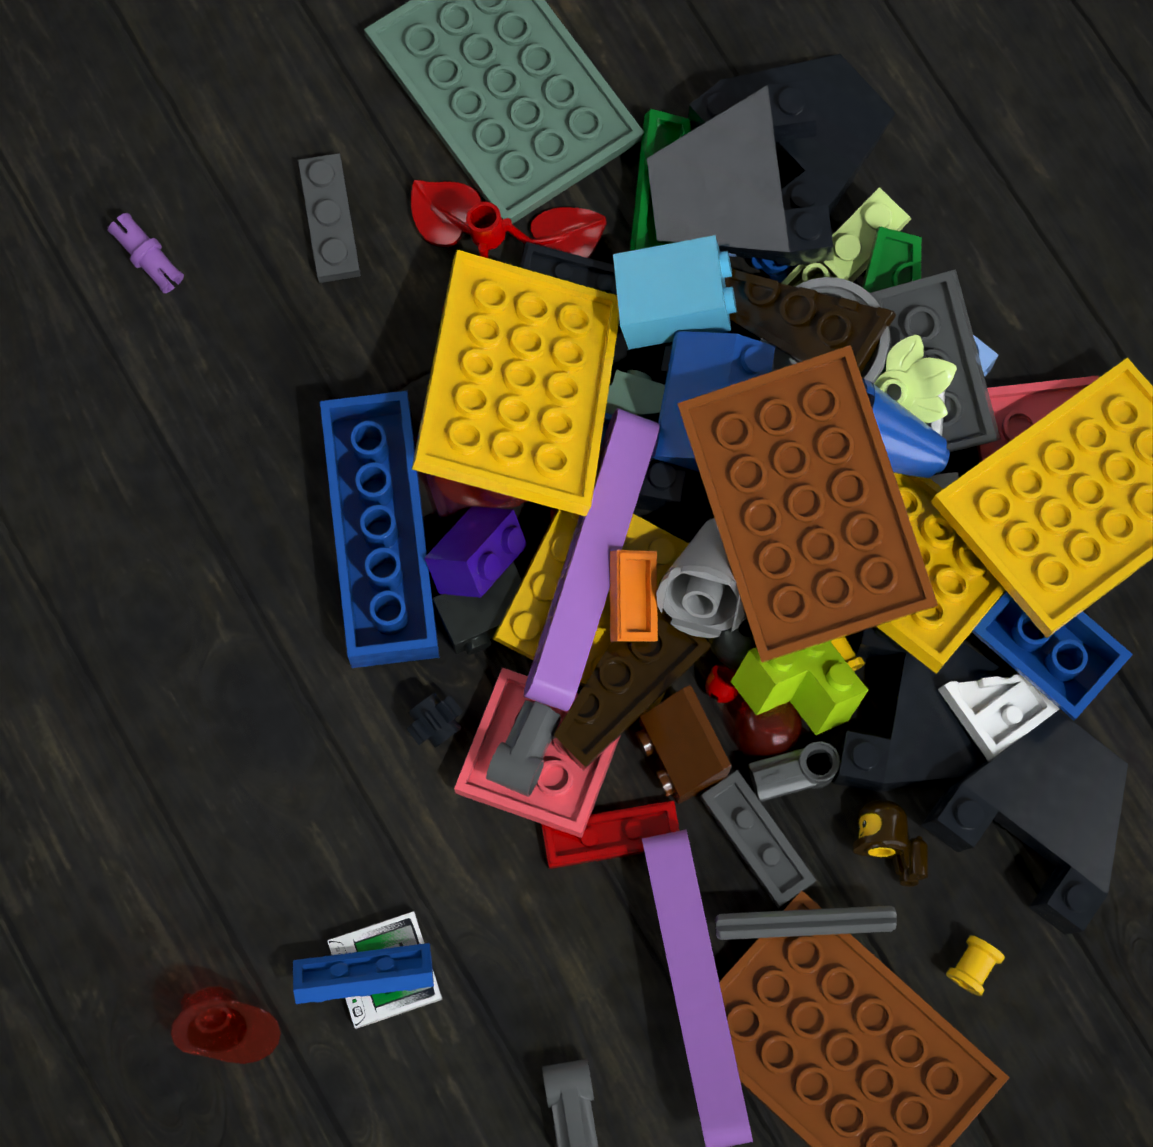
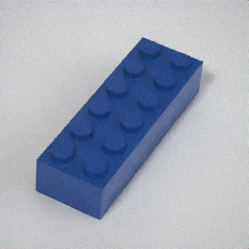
[320,391,440,668]

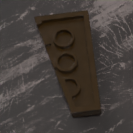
[725,269,896,374]
[552,607,711,771]

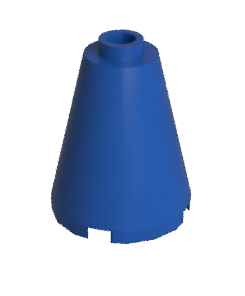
[862,378,950,479]

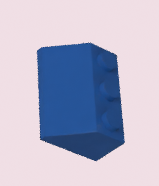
[652,331,776,472]
[972,591,1133,720]

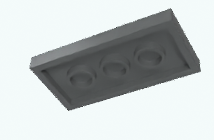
[870,269,1001,452]

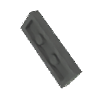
[298,153,361,283]
[700,770,817,909]

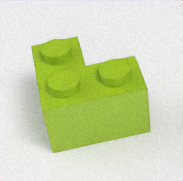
[731,641,868,735]

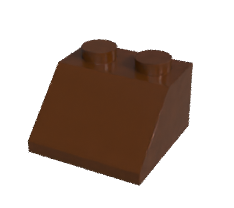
[635,685,731,804]

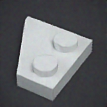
[938,674,1059,760]

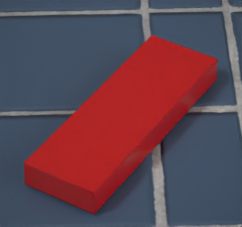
[541,801,680,869]

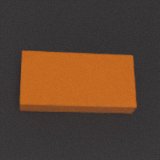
[610,550,658,642]

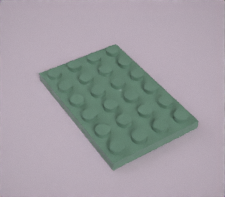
[364,0,645,224]

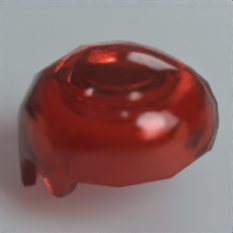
[733,701,802,762]

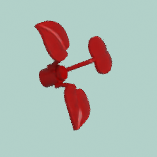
[411,180,607,314]

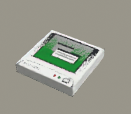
[327,911,443,1029]

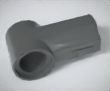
[486,700,561,797]
[747,741,840,802]
[542,1059,598,1147]

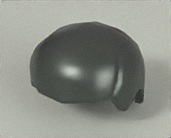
[708,613,755,671]

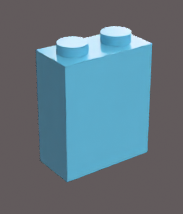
[613,235,737,350]

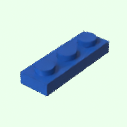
[293,943,434,1004]

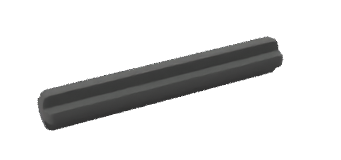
[715,906,897,940]

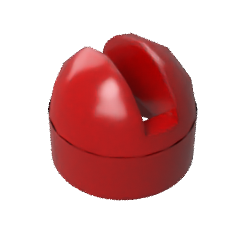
[705,664,739,703]

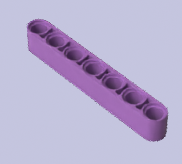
[524,408,660,712]
[642,830,753,1147]

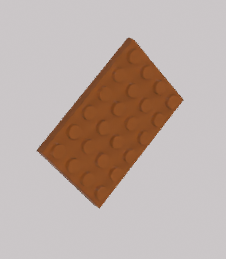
[677,345,938,663]
[680,890,1010,1147]

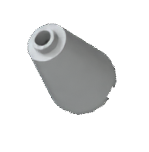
[656,518,745,638]

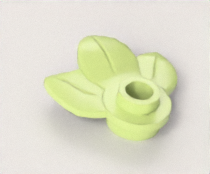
[874,335,957,423]

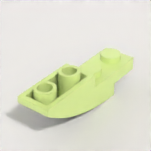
[781,187,911,287]

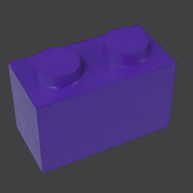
[424,506,527,598]

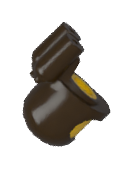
[853,800,928,887]

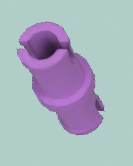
[108,213,184,293]

